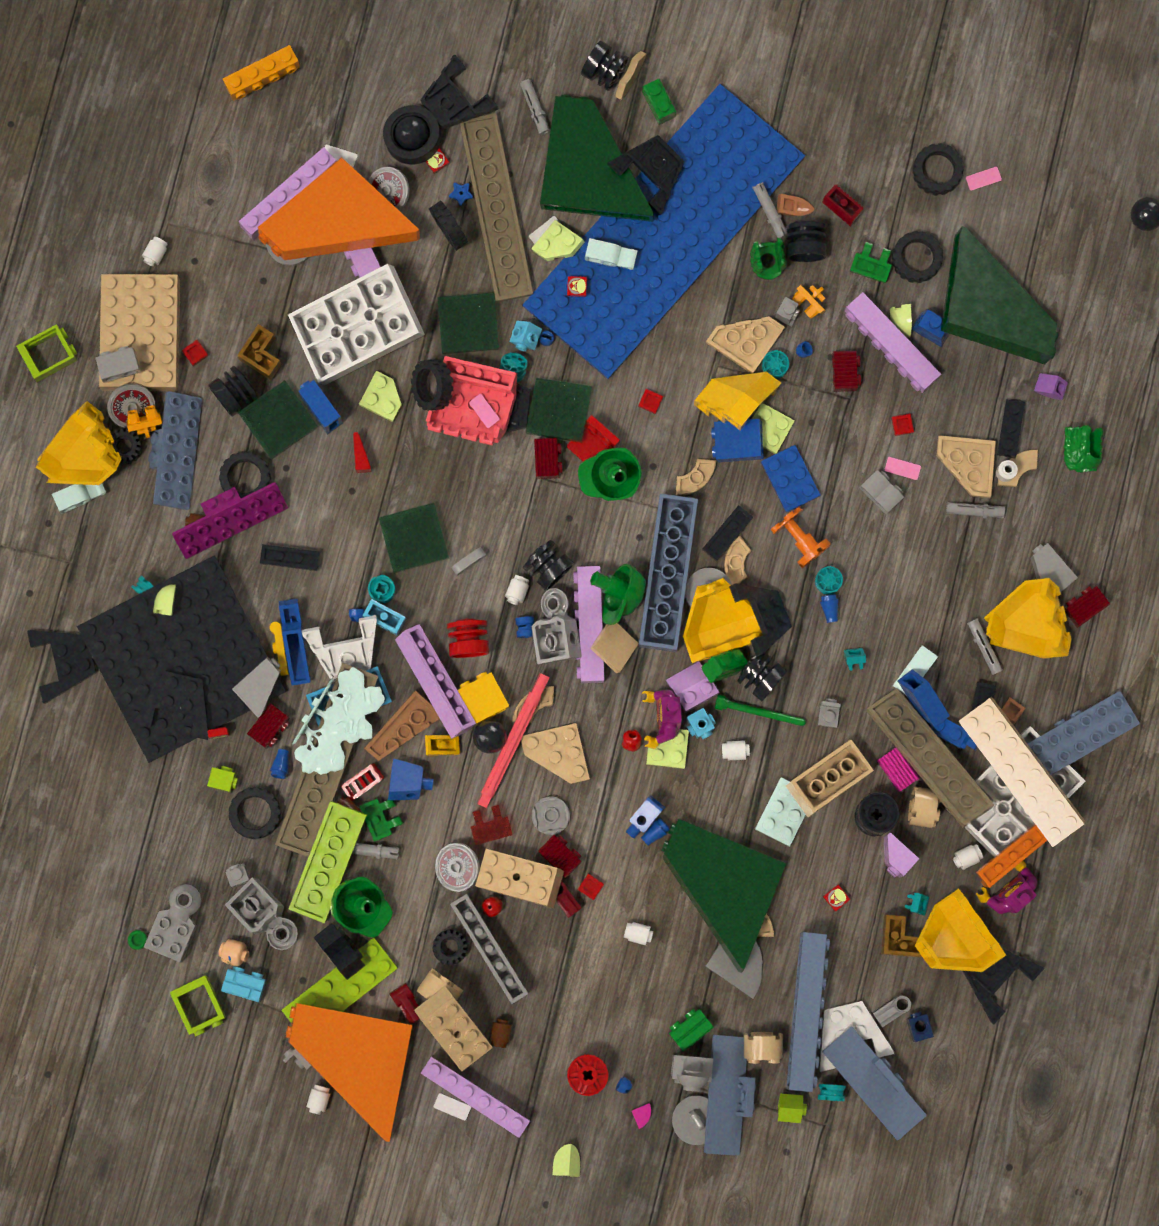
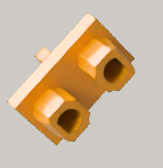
[792,285,826,319]
[126,405,162,438]

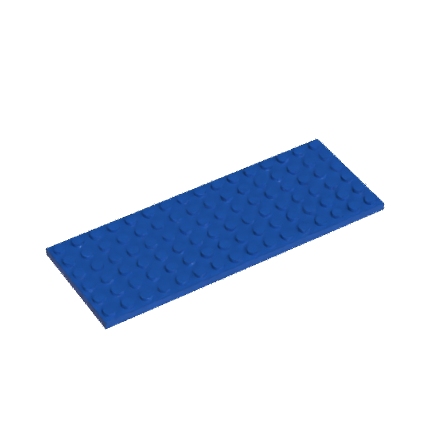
[522,84,805,379]

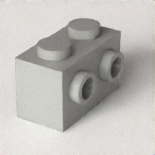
[95,346,141,383]

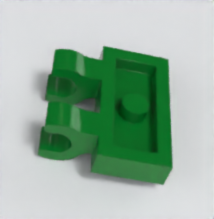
[849,242,892,284]
[360,799,403,842]

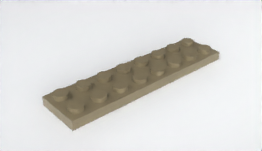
[866,688,994,828]

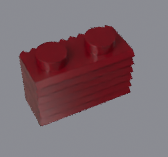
[822,185,864,227]
[832,351,861,392]
[534,438,562,479]
[1064,586,1110,628]
[247,703,290,749]
[538,835,582,879]

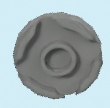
[532,797,570,835]

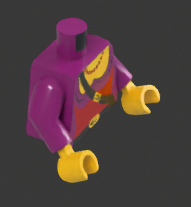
[642,690,682,749]
[976,860,1037,914]

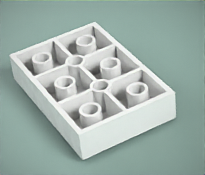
[288,264,425,385]
[946,726,1085,857]

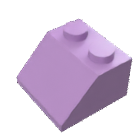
[666,662,719,713]
[884,833,919,878]

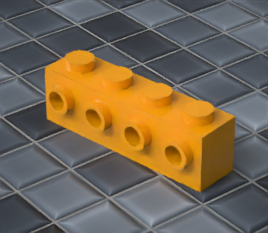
[223,45,300,101]

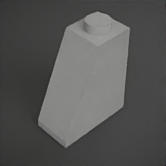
[1031,543,1078,592]
[232,657,281,718]

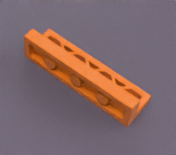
[976,824,1047,888]

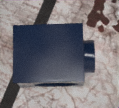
[906,1012,934,1042]

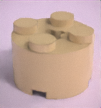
[908,786,941,828]
[417,968,464,1000]
[744,1032,783,1064]

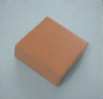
[1001,698,1026,724]

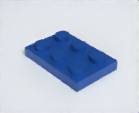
[761,445,821,513]

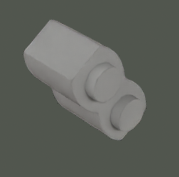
[859,470,904,514]

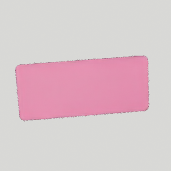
[966,167,1002,190]
[469,394,499,428]
[885,457,921,480]

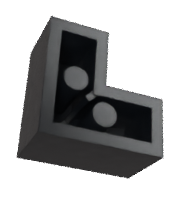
[314,923,366,980]

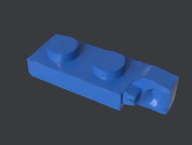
[929,719,978,750]

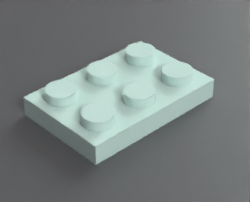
[755,778,806,847]

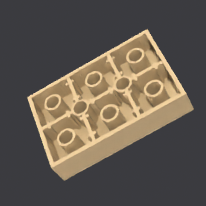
[99,274,180,391]

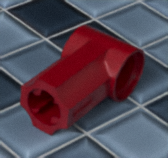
[556,882,582,918]
[389,983,420,1025]

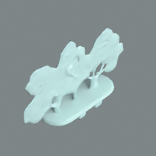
[292,667,385,775]

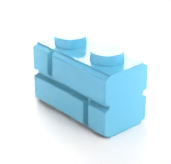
[363,599,406,636]
[221,966,266,1002]

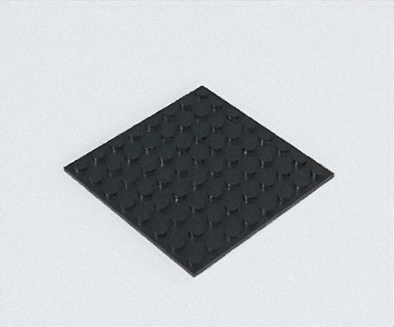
[77,555,286,763]

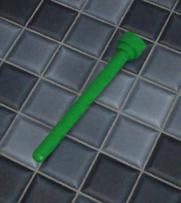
[714,694,806,726]

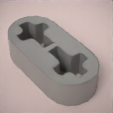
[451,547,486,576]

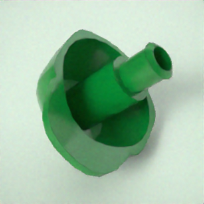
[578,448,642,501]
[590,564,646,625]
[331,877,393,938]

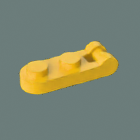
[270,622,289,676]

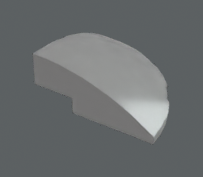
[705,941,763,999]

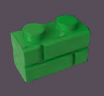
[642,79,676,125]
[701,648,748,683]
[668,1008,714,1052]

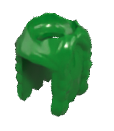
[750,238,787,280]
[1064,425,1103,473]

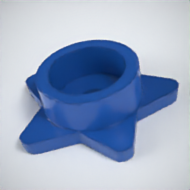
[449,183,473,206]

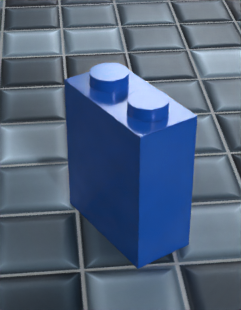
[299,380,343,435]
[711,419,764,462]
[897,669,950,727]

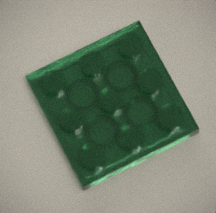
[437,293,499,354]
[526,378,593,443]
[238,380,318,460]
[379,503,449,573]

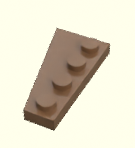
[364,691,440,761]

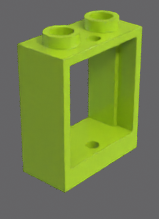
[16,324,77,382]
[170,975,226,1037]

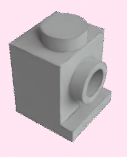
[775,297,800,327]
[225,863,250,888]

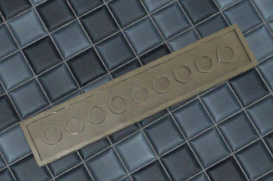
[460,113,533,303]
[275,663,378,857]

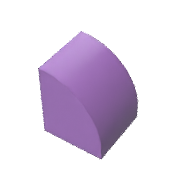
[1034,373,1068,400]

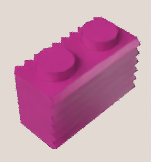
[877,748,919,792]

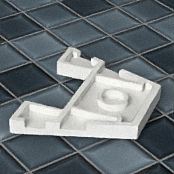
[302,615,377,681]
[819,1001,894,1072]

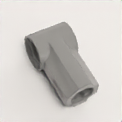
[873,995,911,1027]

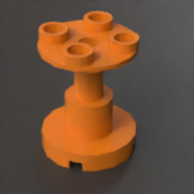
[771,507,831,568]

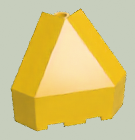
[694,372,782,431]
[36,401,121,485]
[683,578,763,663]
[984,578,1071,658]
[915,888,1006,972]

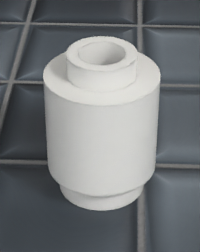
[142,237,168,266]
[996,460,1018,482]
[505,575,529,605]
[722,740,750,761]
[953,844,983,870]
[624,922,653,945]
[306,1084,330,1115]

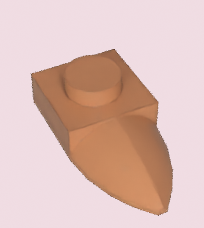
[777,194,814,217]

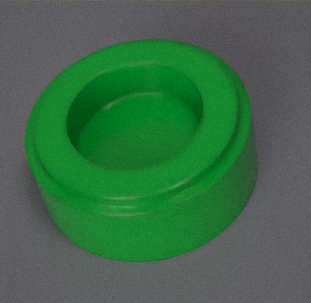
[128,930,148,950]

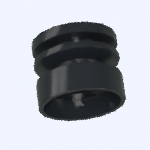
[581,40,629,91]
[786,221,827,262]
[208,365,258,417]
[523,540,574,591]
[737,653,787,702]
[854,792,900,837]

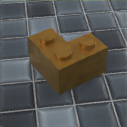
[237,324,281,380]
[881,915,922,958]

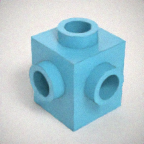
[509,321,542,352]
[686,708,716,739]

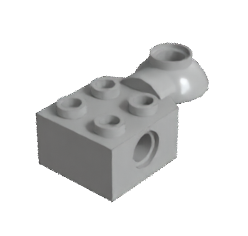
[531,588,582,664]
[225,877,298,950]
[144,884,201,962]
[670,1055,713,1092]

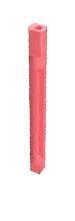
[477,673,550,808]

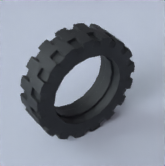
[912,143,964,196]
[429,200,468,251]
[892,231,943,283]
[411,359,453,411]
[219,451,271,498]
[229,787,281,839]

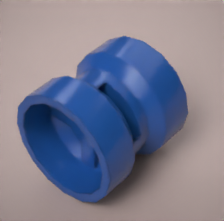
[515,616,534,638]

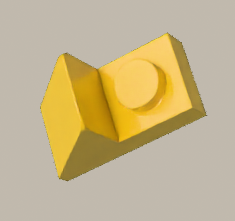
[425,735,460,757]

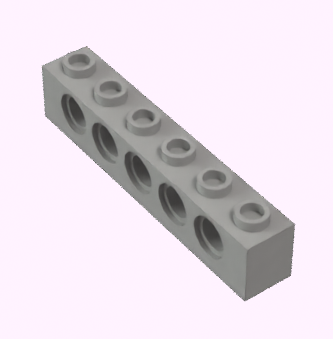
[450,894,528,1004]

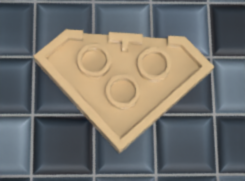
[706,317,785,374]
[936,436,996,498]
[521,723,590,784]

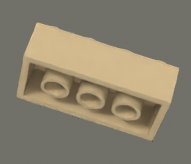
[786,740,874,817]
[475,849,564,908]
[414,986,493,1071]

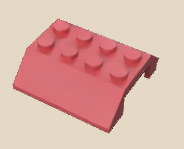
[426,356,517,445]

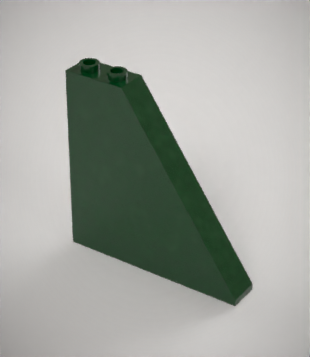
[540,95,654,222]
[941,226,1058,365]
[661,819,786,973]

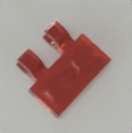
[471,805,513,845]

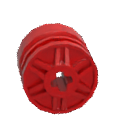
[447,619,489,658]
[567,1054,608,1096]

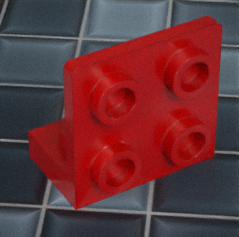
[567,415,620,462]

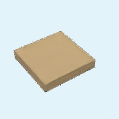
[590,623,639,673]

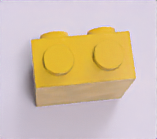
[457,672,510,726]

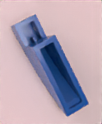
[279,598,311,686]

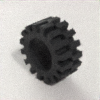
[111,428,142,465]
[432,930,468,965]

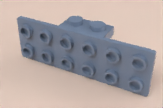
[148,391,202,510]
[1028,691,1139,775]
[822,1027,926,1140]
[704,1035,756,1156]

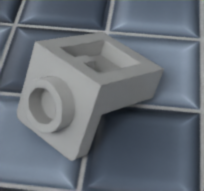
[817,699,841,728]
[283,1047,311,1070]

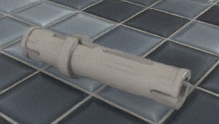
[520,79,551,135]
[752,182,787,238]
[946,502,1005,519]
[967,618,1003,675]
[352,843,399,860]

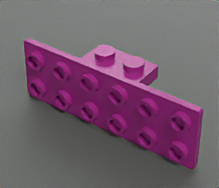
[172,482,288,559]

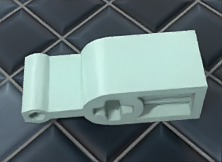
[585,238,637,270]
[52,484,106,514]
[893,645,938,695]

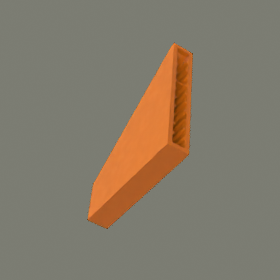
[258,157,420,260]
[285,1003,412,1142]

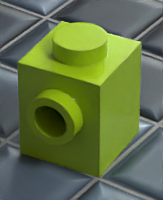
[207,766,238,793]
[778,1093,807,1123]

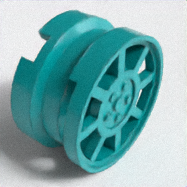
[762,350,789,379]
[500,353,527,382]
[815,566,843,595]
[368,575,395,604]
[131,576,154,594]
[818,1084,846,1101]

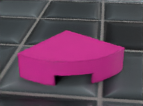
[632,1103,651,1129]

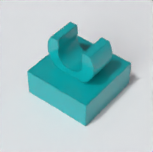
[844,648,866,671]
[905,893,929,916]

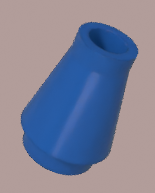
[820,594,839,623]
[270,749,289,779]
[641,818,670,846]

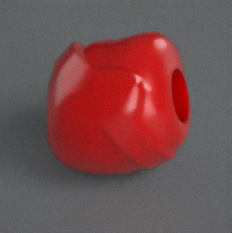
[622,730,642,752]
[482,897,503,917]

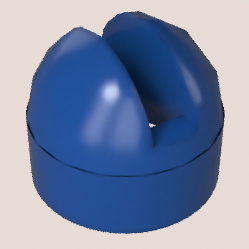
[539,330,554,346]
[796,341,813,358]
[349,609,364,622]
[615,1076,632,1094]

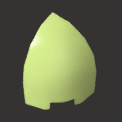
[890,304,912,338]
[153,584,176,615]
[552,1144,580,1177]

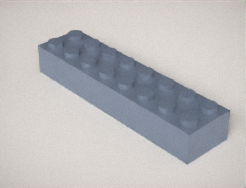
[638,494,698,652]
[786,932,830,1092]

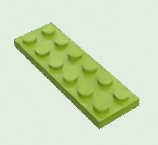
[289,801,367,923]
[282,938,398,1023]

